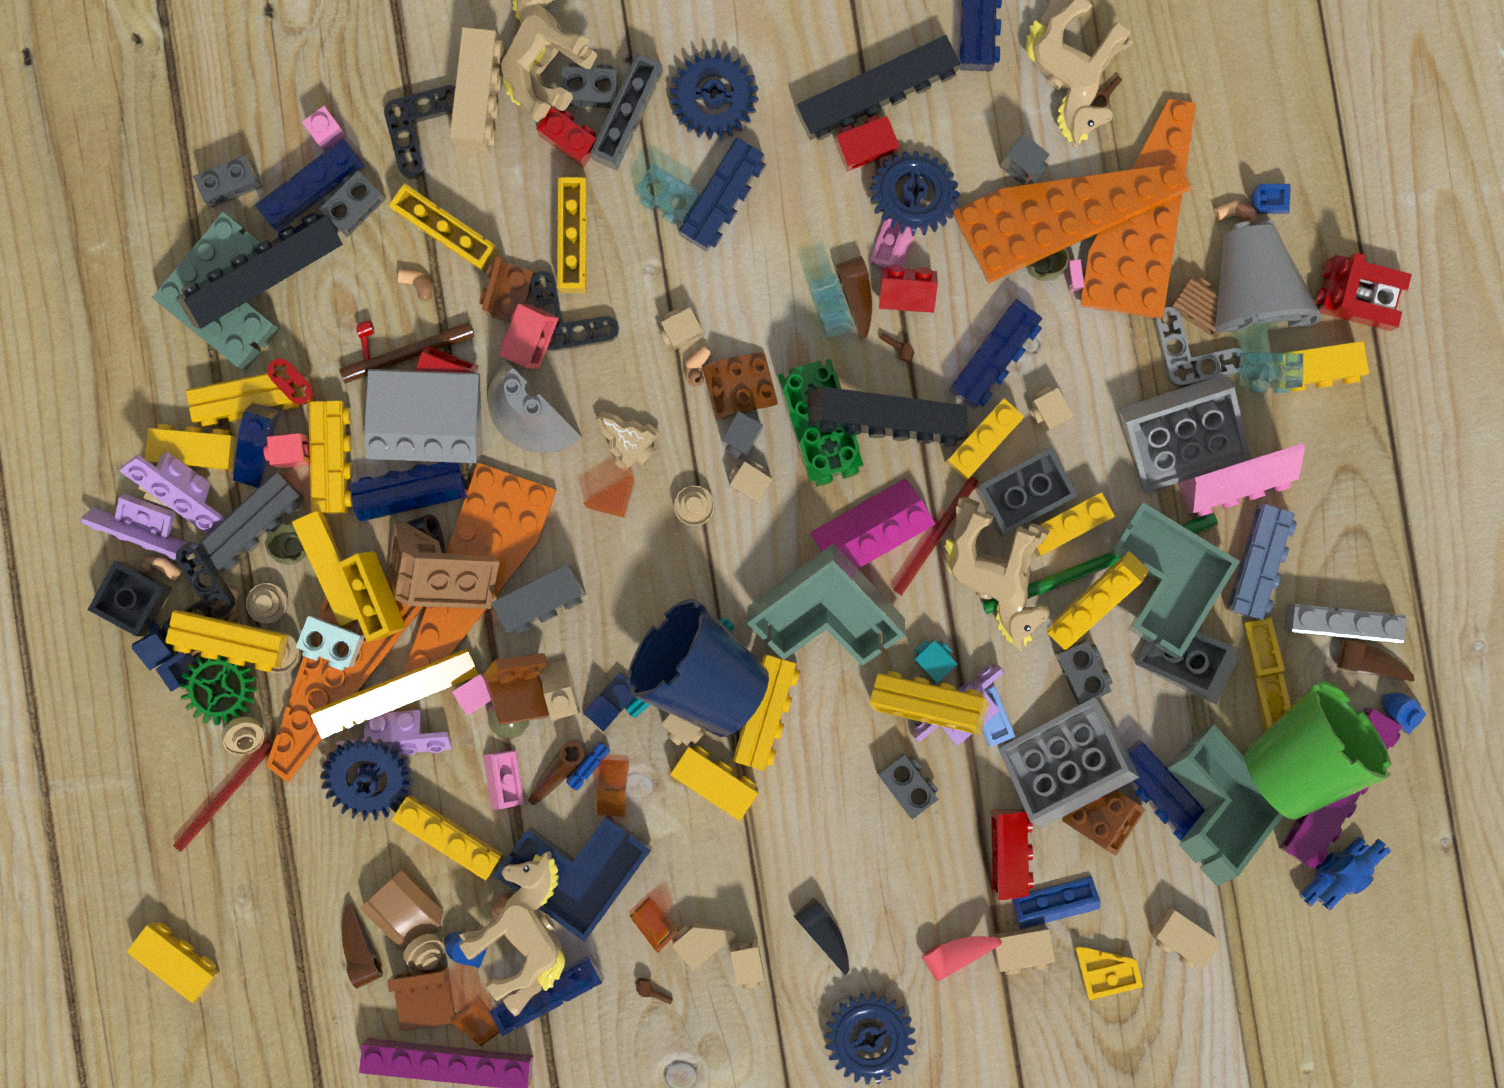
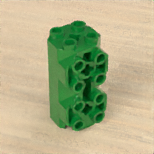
[777,359,864,487]

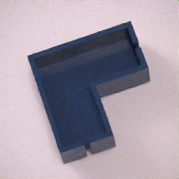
[494,815,652,942]

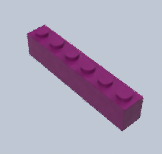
[1279,707,1402,869]
[359,1038,533,1088]

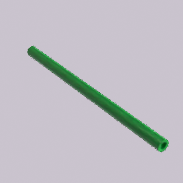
[982,513,1218,615]

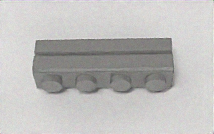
[1284,604,1406,643]

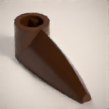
[835,256,872,339]
[1337,640,1414,682]
[528,740,586,805]
[342,904,383,989]

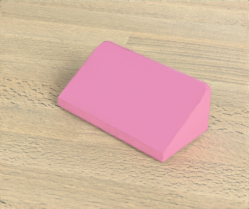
[869,219,914,268]
[483,750,524,809]

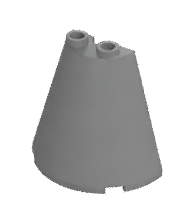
[1215,220,1321,332]
[488,360,582,453]

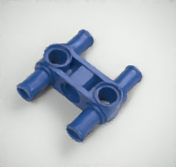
[1298,836,1391,911]

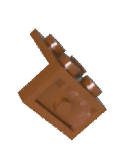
[479,255,535,323]
[703,352,778,421]
[483,653,549,725]
[1062,790,1146,856]
[387,966,456,1031]

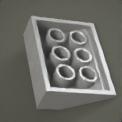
[364,369,482,463]
[1119,374,1251,493]
[998,697,1139,827]

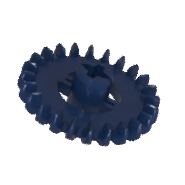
[669,50,759,140]
[869,151,960,236]
[320,736,413,821]
[824,991,916,1085]

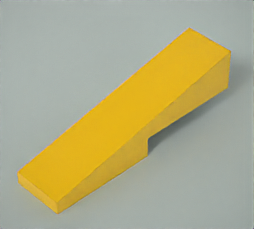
[292,511,358,627]
[1243,618,1291,732]

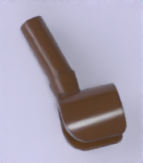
[1092,76,1122,107]
[879,333,914,362]
[636,978,673,1004]

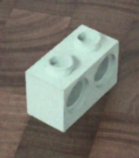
[296,616,365,671]

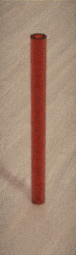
[893,476,979,596]
[173,740,273,852]

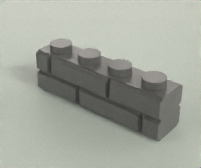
[590,53,663,170]
[198,471,304,572]

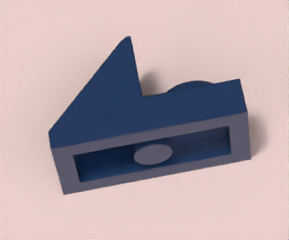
[583,672,634,732]

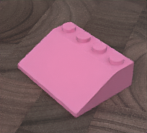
[1177,443,1305,517]

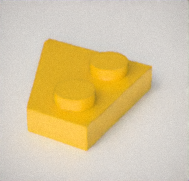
[1074,945,1143,1001]

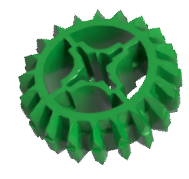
[180,655,258,726]

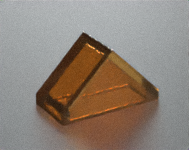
[583,475,635,519]
[597,759,629,817]
[629,897,679,953]
[450,995,503,1046]

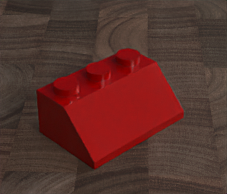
[991,809,1034,900]

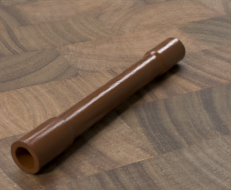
[339,322,475,384]

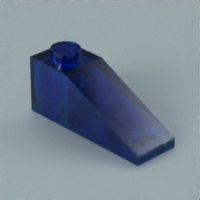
[233,402,280,488]

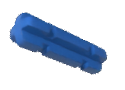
[566,742,610,791]

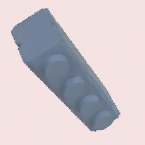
[1226,504,1297,620]

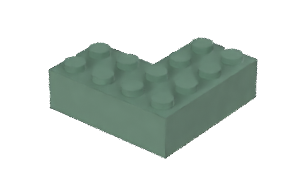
[152,212,280,371]
[1109,502,1240,658]
[747,544,906,666]
[1167,724,1283,887]

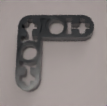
[384,85,455,179]
[531,271,620,351]
[162,542,235,637]

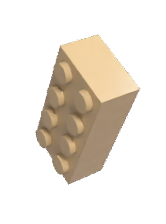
[450,27,506,153]

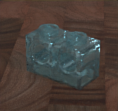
[635,164,700,225]
[809,274,854,339]
[1239,352,1303,393]

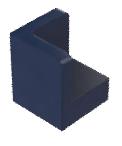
[132,620,174,671]
[155,651,199,692]

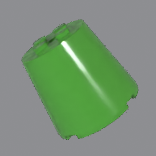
[1245,681,1391,820]

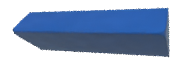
[1012,876,1100,929]

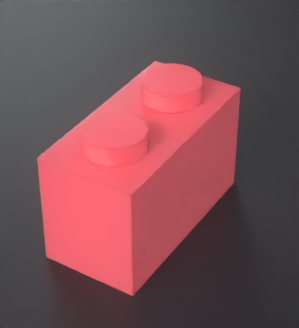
[499,303,559,369]
[264,433,310,469]

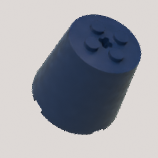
[627,599,769,737]

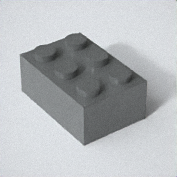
[975,447,1078,537]
[492,564,586,635]

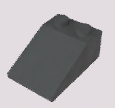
[1135,631,1240,704]

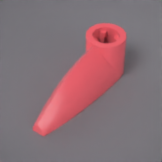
[921,936,1002,981]

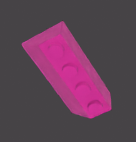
[810,478,936,569]

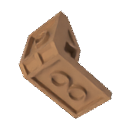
[387,522,499,609]

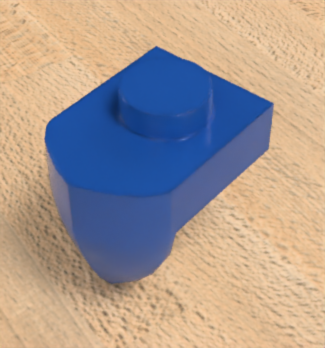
[1250,183,1291,214]
[1381,692,1426,735]
[444,932,488,968]

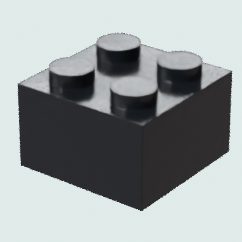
[87,560,172,637]

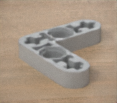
[1154,307,1248,386]

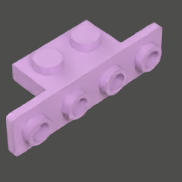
[120,452,225,534]
[81,493,192,560]
[910,664,1004,746]
[337,710,452,756]

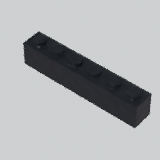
[796,35,960,140]
[176,212,343,329]
[808,387,968,447]

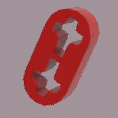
[267,358,314,405]

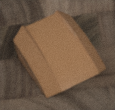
[360,868,444,949]

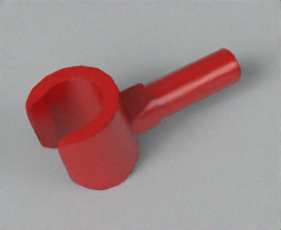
[356,320,375,360]

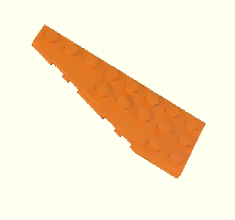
[1079,99,1196,319]
[953,163,1191,284]
[404,463,557,672]
[266,575,424,783]

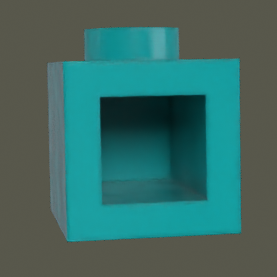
[913,640,958,684]

